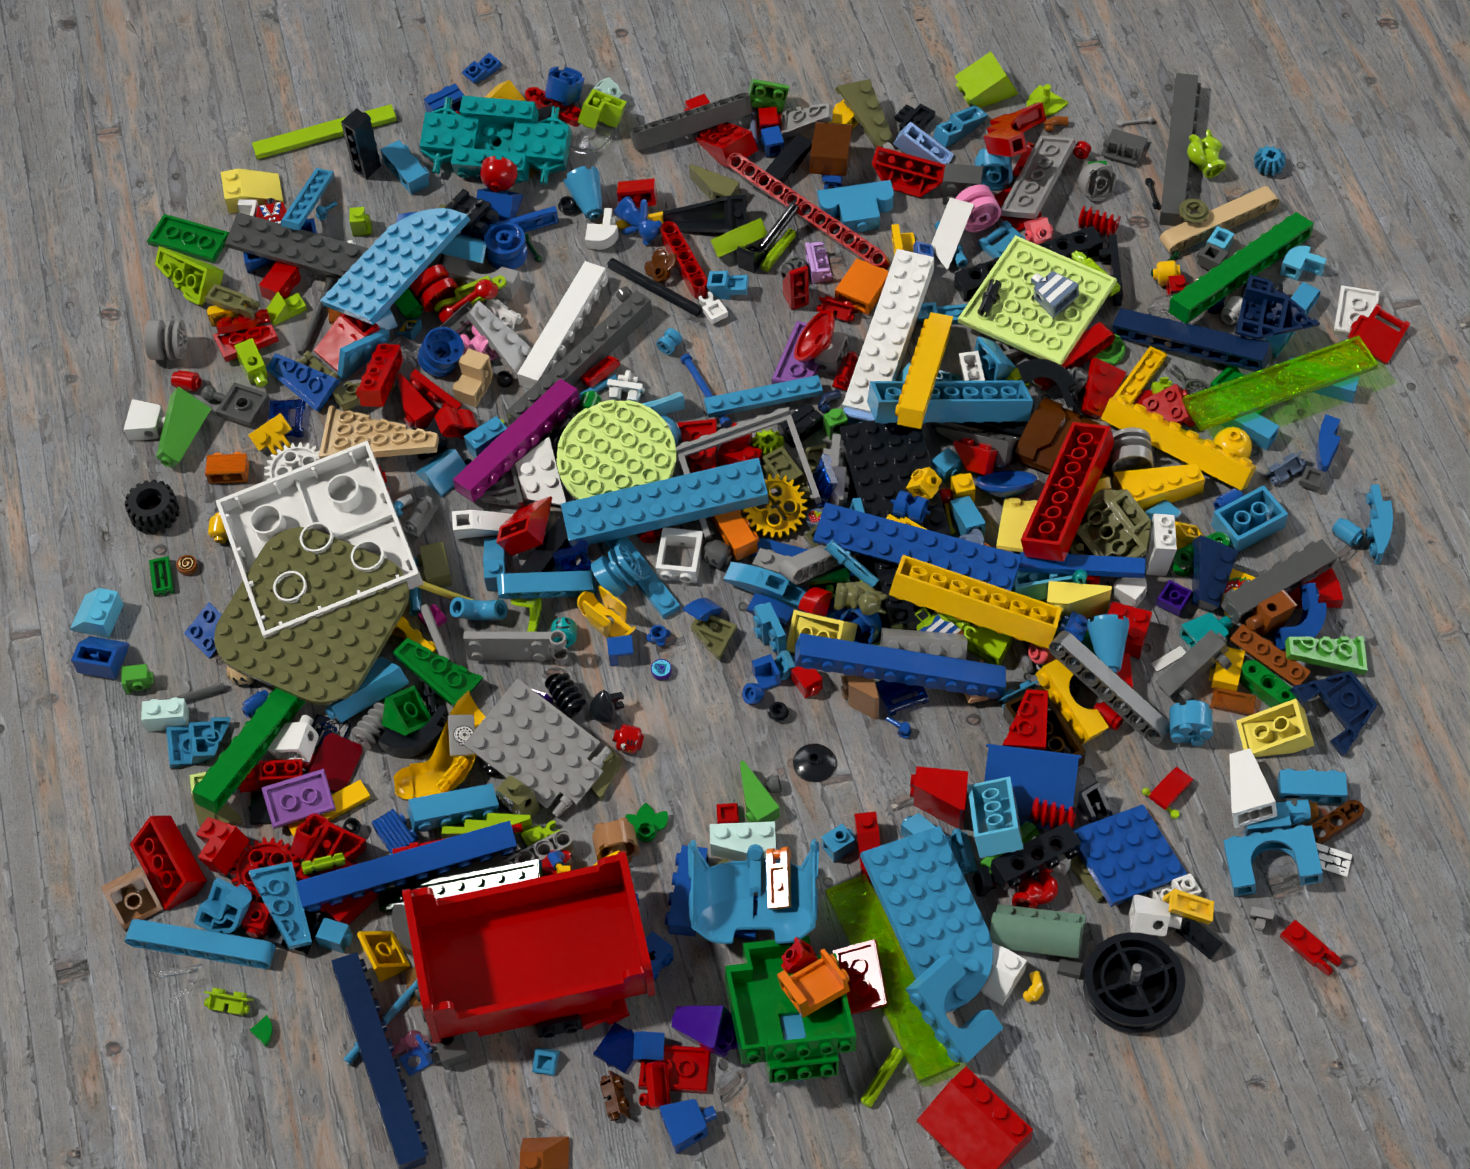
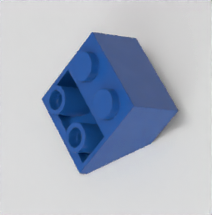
[71,636,130,680]

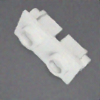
[486,299,523,331]

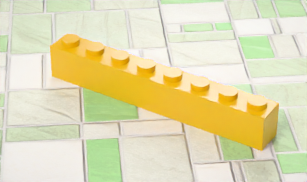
[1101,395,1257,491]

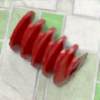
[1078,205,1121,237]
[1029,797,1077,830]

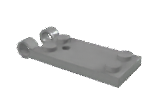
[463,630,569,666]

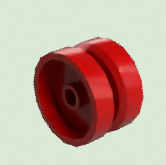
[409,264,459,312]

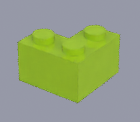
[578,89,627,129]

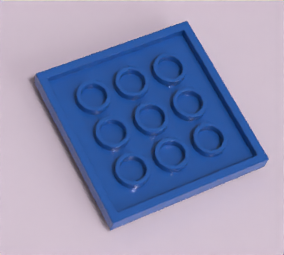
[1073,804,1187,907]

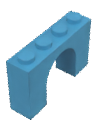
[1223,825,1323,897]
[906,955,1003,1063]

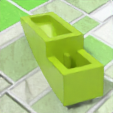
[710,218,767,258]

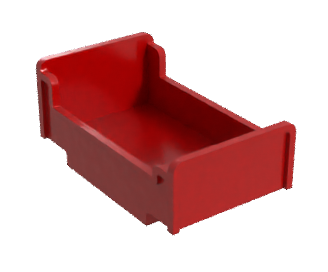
[402,851,656,1044]

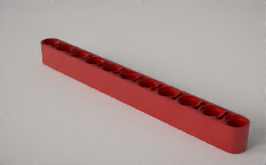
[727,153,890,270]

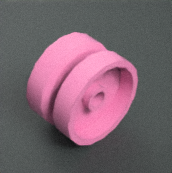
[955,185,1001,232]

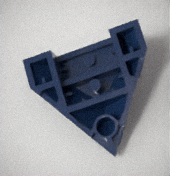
[1235,275,1320,340]

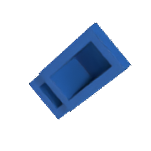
[1316,414,1341,472]

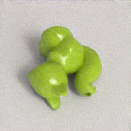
[1187,129,1226,178]

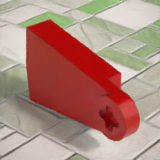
[1288,568,1344,609]

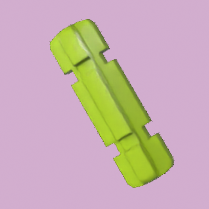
[302,853,345,874]

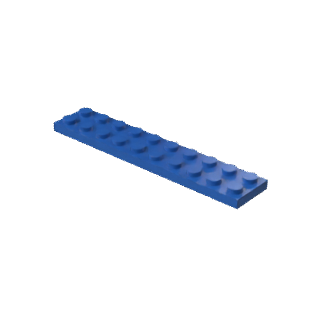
[813,502,1022,591]

